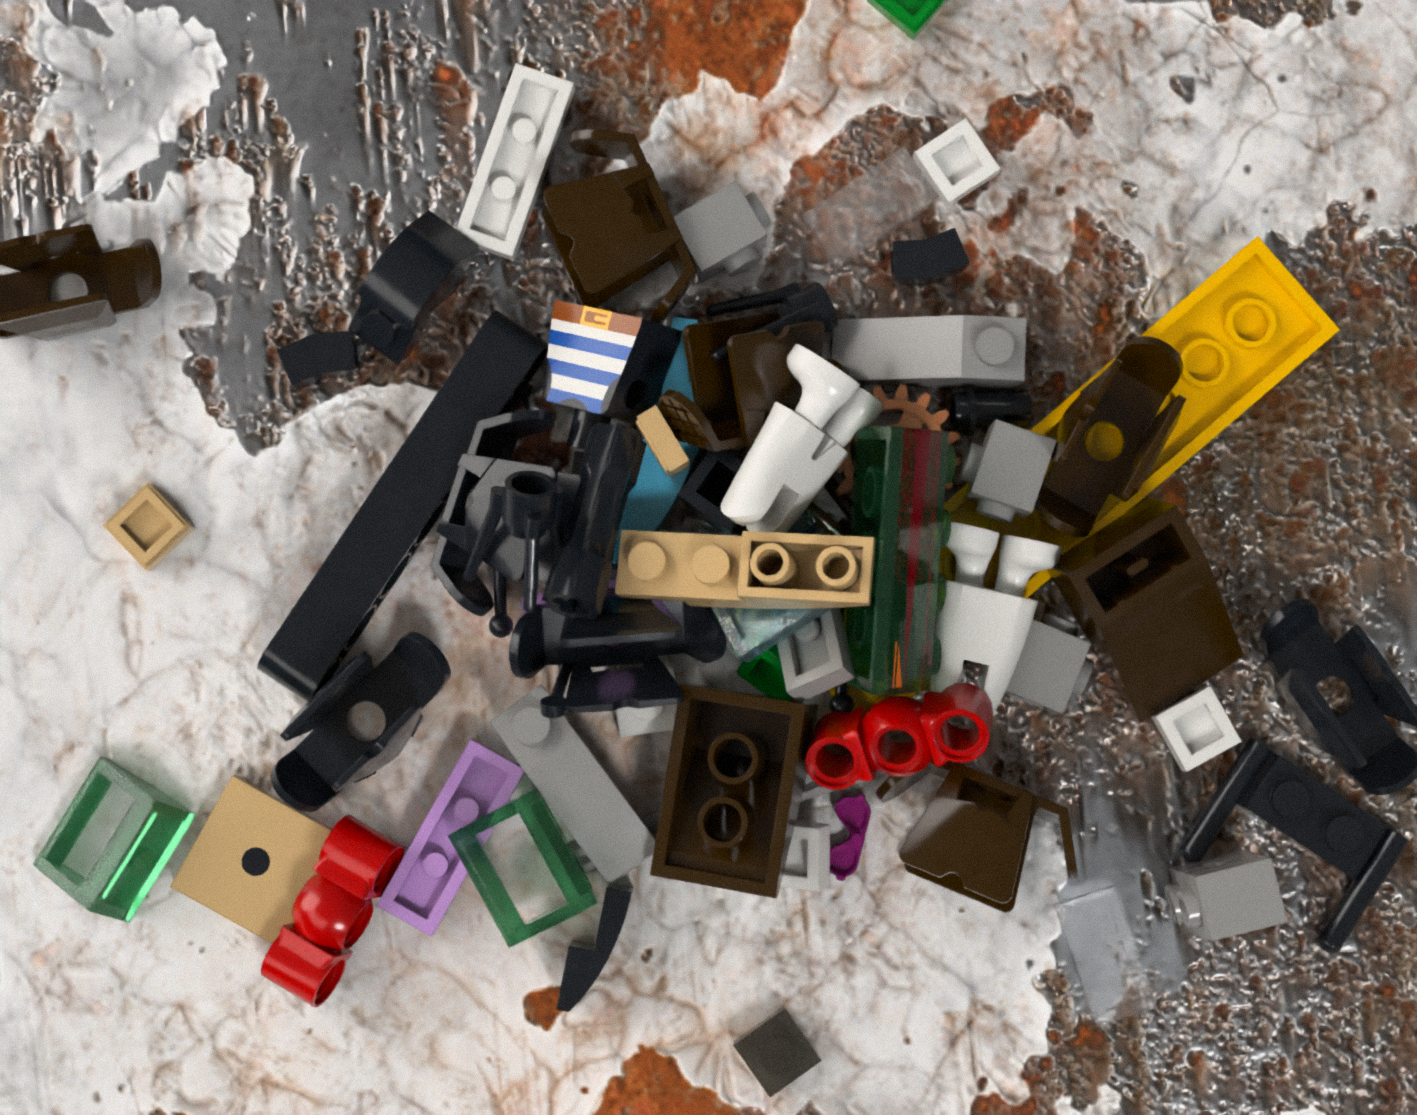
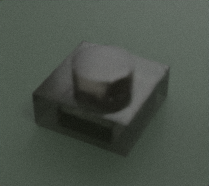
[733,1006,822,1097]

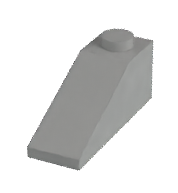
[831,315,1027,391]
[490,684,656,886]

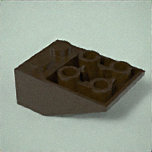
[1048,498,1244,723]

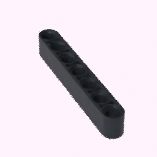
[257,311,548,702]

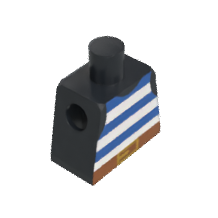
[542,300,683,450]

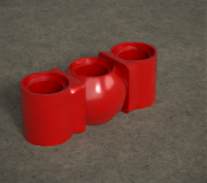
[805,683,993,790]
[260,814,405,1008]

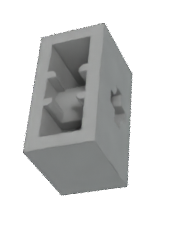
[1165,850,1288,941]

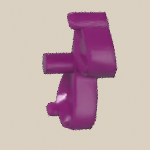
[830,793,871,881]

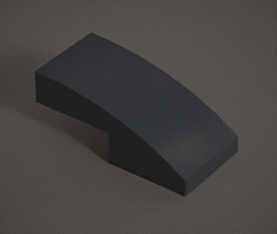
[556,884,634,1012]

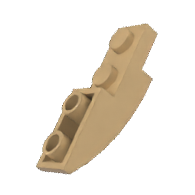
[615,530,876,609]

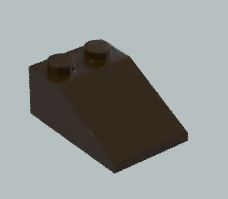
[650,684,819,898]

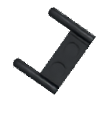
[1179,738,1409,954]

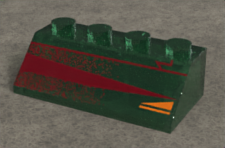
[843,426,955,695]

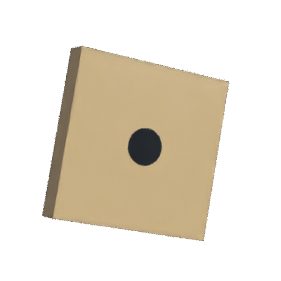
[170,775,333,944]

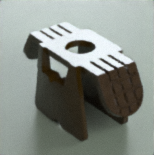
[542,129,696,324]
[0,224,162,341]
[658,311,850,452]
[1034,336,1186,537]
[876,760,1078,913]

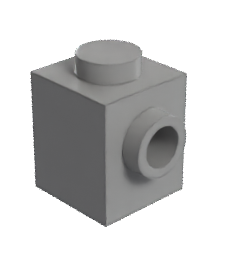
[673,181,771,283]
[959,419,1057,524]
[1004,613,1094,714]

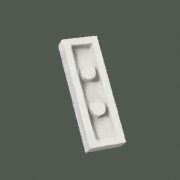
[456,63,575,261]

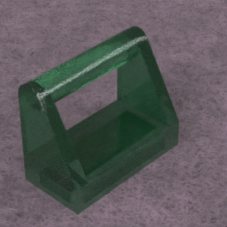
[33,756,196,923]
[447,787,598,948]

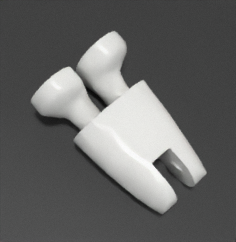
[720,344,884,533]
[930,521,1062,713]

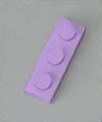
[376,739,525,937]

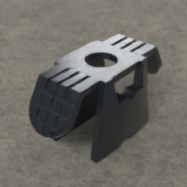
[430,410,580,616]
[509,588,727,713]
[1260,598,1417,795]
[270,632,451,812]

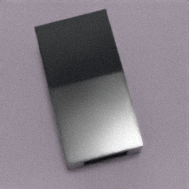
[890,228,970,287]
[277,331,360,391]

